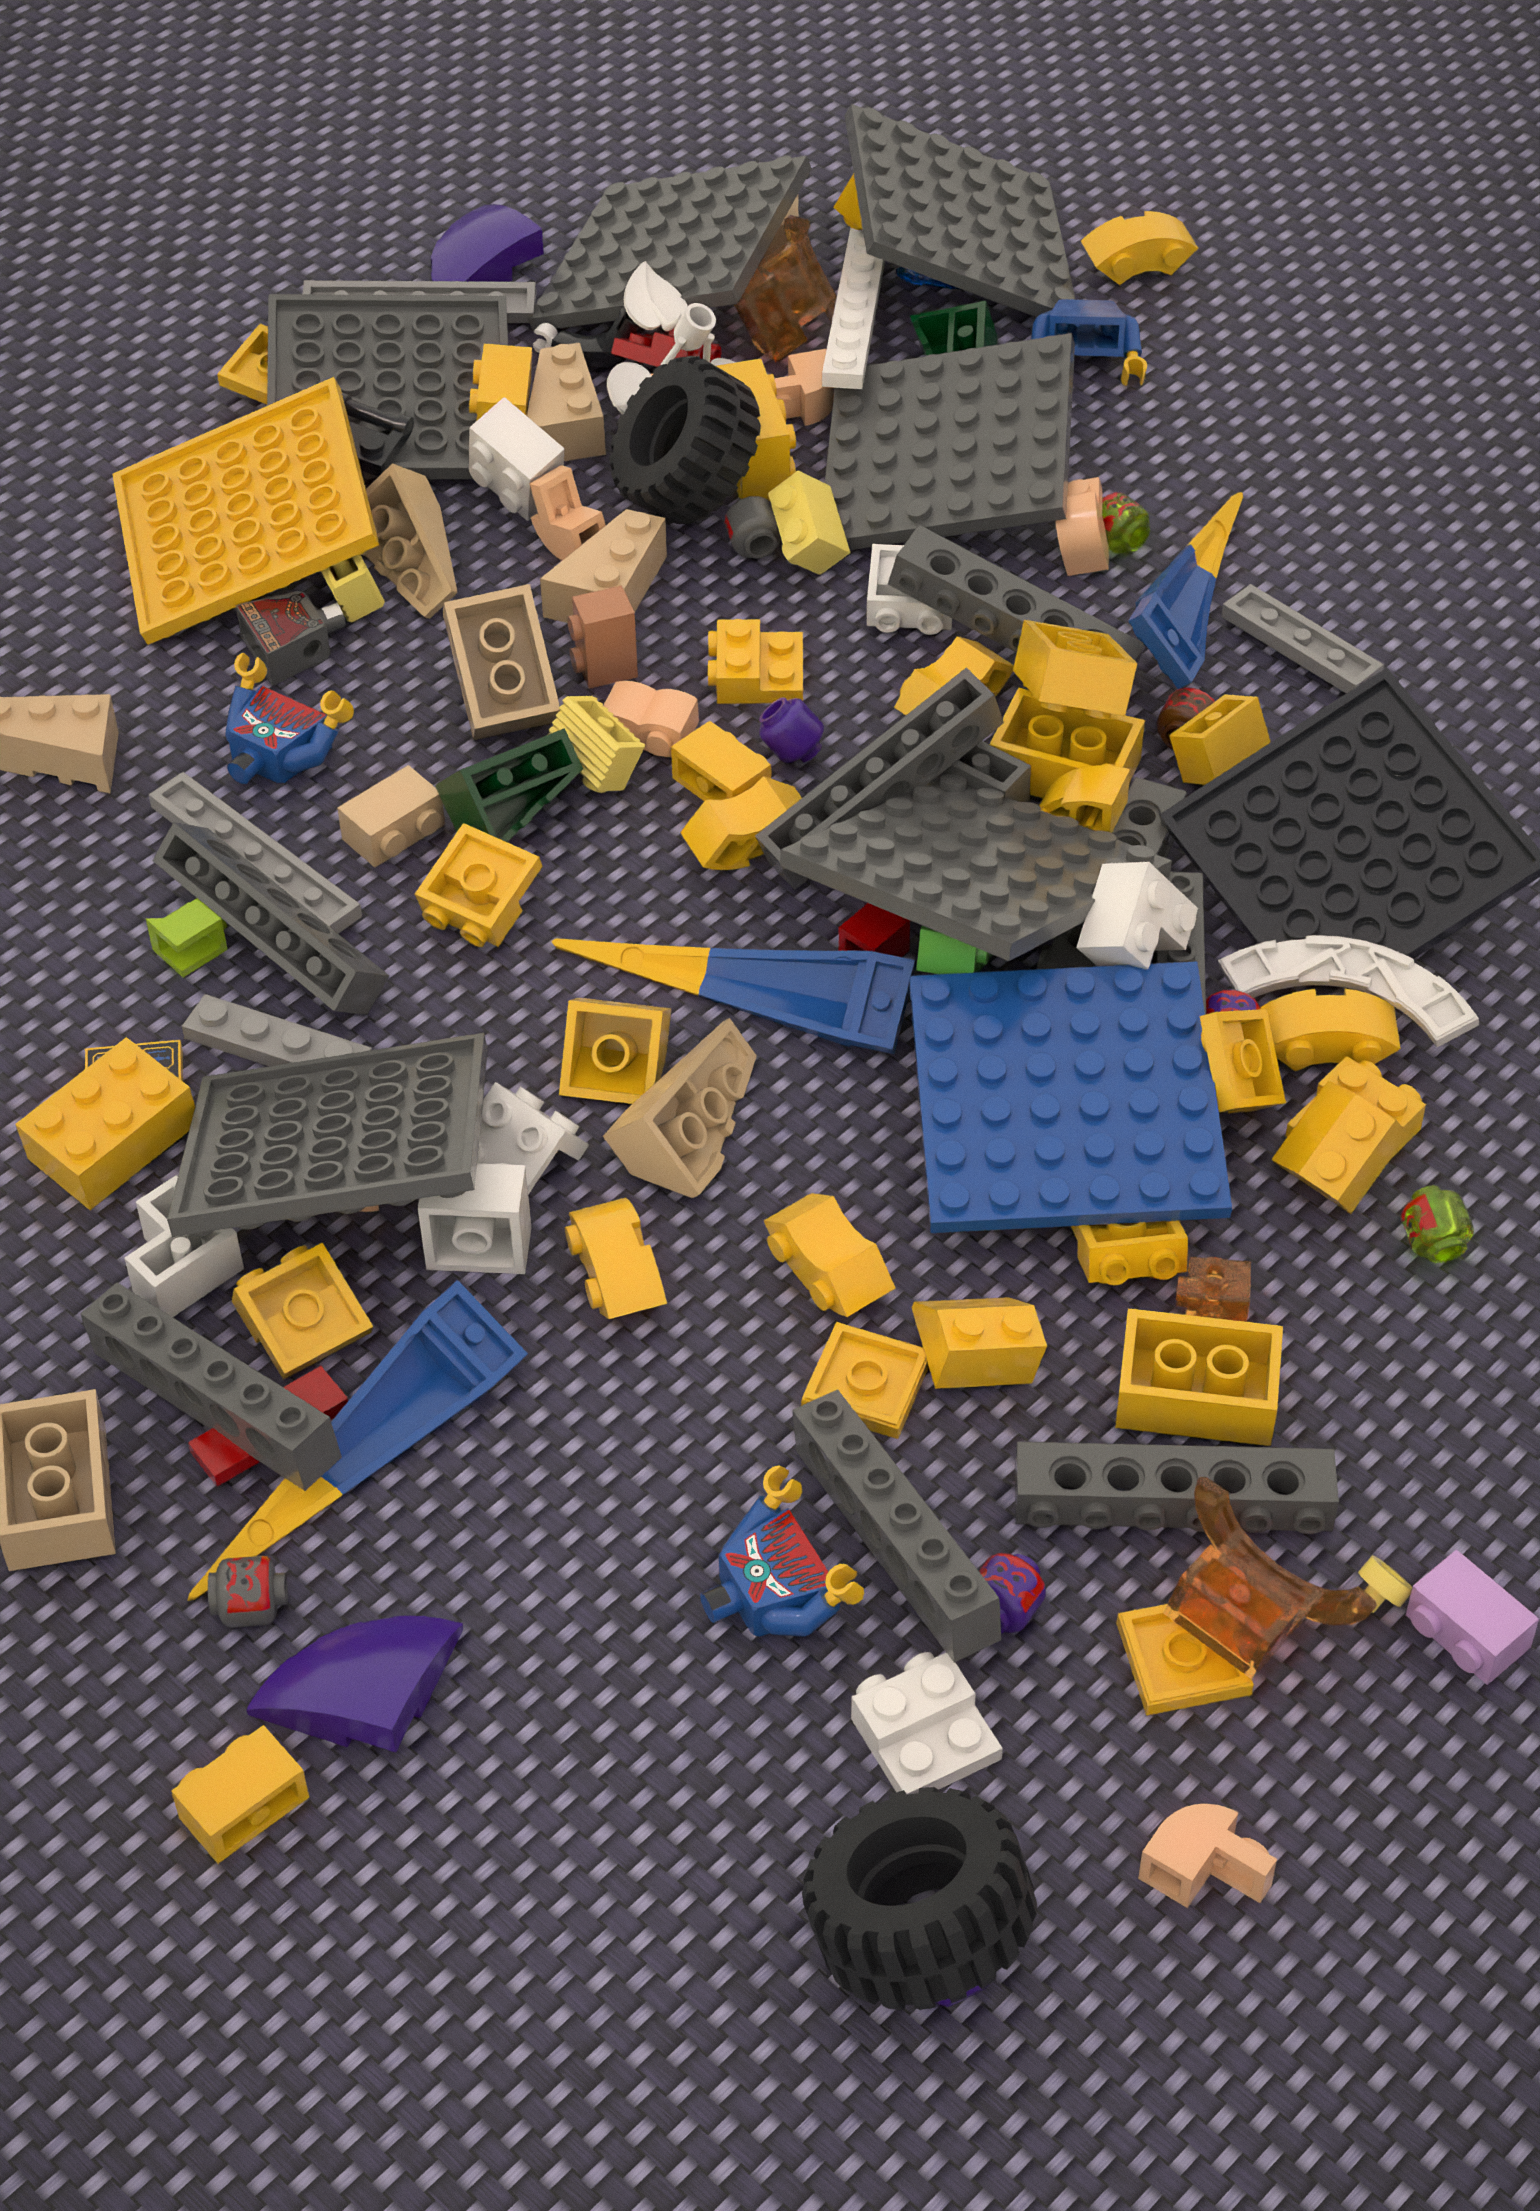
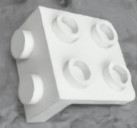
[477,1082,589,1195]

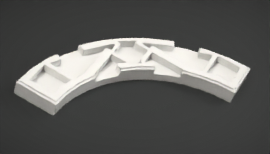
[1218,935,1479,1047]

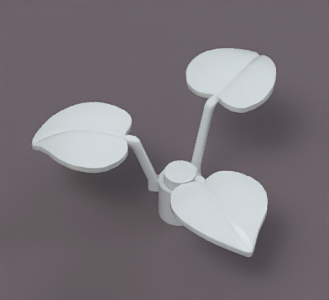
[607,261,736,414]

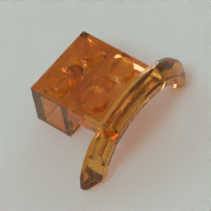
[734,215,837,362]
[1163,1477,1377,1679]

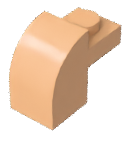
[775,349,834,426]
[529,465,606,561]
[1055,477,1109,576]
[1138,1804,1277,1908]

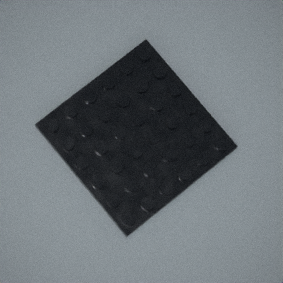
[1159,668,1540,996]

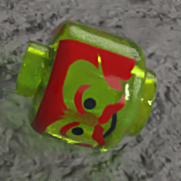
[1102,492,1150,554]
[1401,1185,1474,1263]

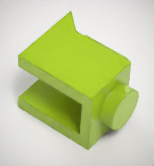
[146,898,228,977]

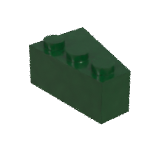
[910,301,998,356]
[435,728,583,842]

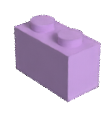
[1406,1549,1539,1685]

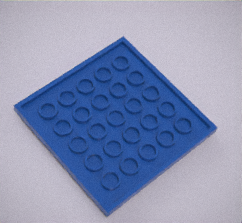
[910,961,1232,1233]

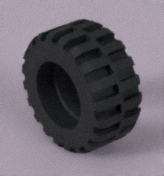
[609,356,761,524]
[802,1787,1037,2010]

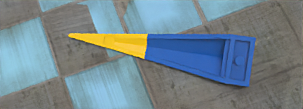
[1128,492,1243,689]
[551,938,917,1054]
[188,1280,528,1601]

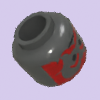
[724,496,782,558]
[208,1556,288,1628]

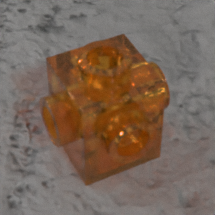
[1176,1257,1251,1322]

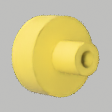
[1357,1555,1412,1613]

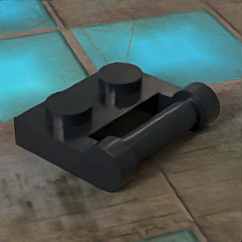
[342,392,414,477]

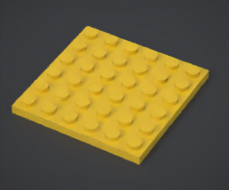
[112,377,379,645]

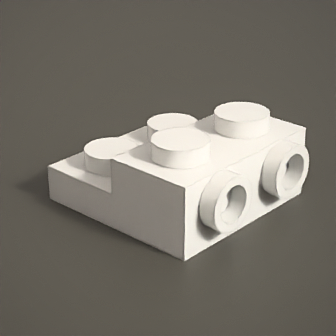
[867,544,952,635]
[851,1652,1003,1795]

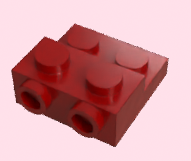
[611,329,722,367]

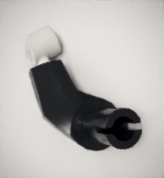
[533,308,640,368]

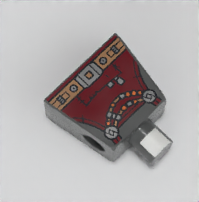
[236,591,346,686]

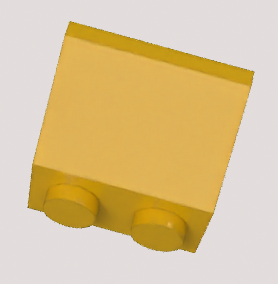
[559,998,671,1104]
[1271,1081,1408,1214]
[912,1297,1047,1389]

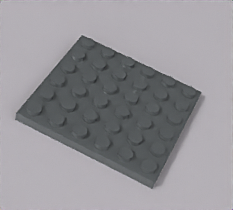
[844,103,1076,317]
[528,155,812,332]
[267,294,508,479]
[825,333,1075,550]
[780,774,1172,961]
[167,1033,488,1237]

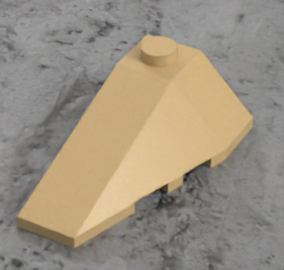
[360,463,458,619]
[603,1018,757,1198]

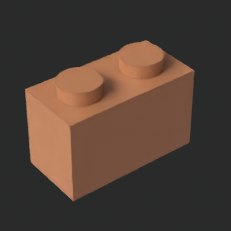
[567,585,638,689]

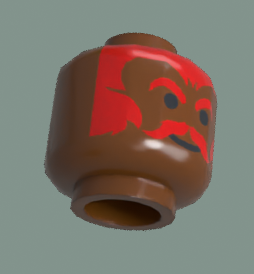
[1156,687,1215,750]

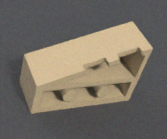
[527,343,606,461]
[540,509,667,623]
[0,694,119,794]

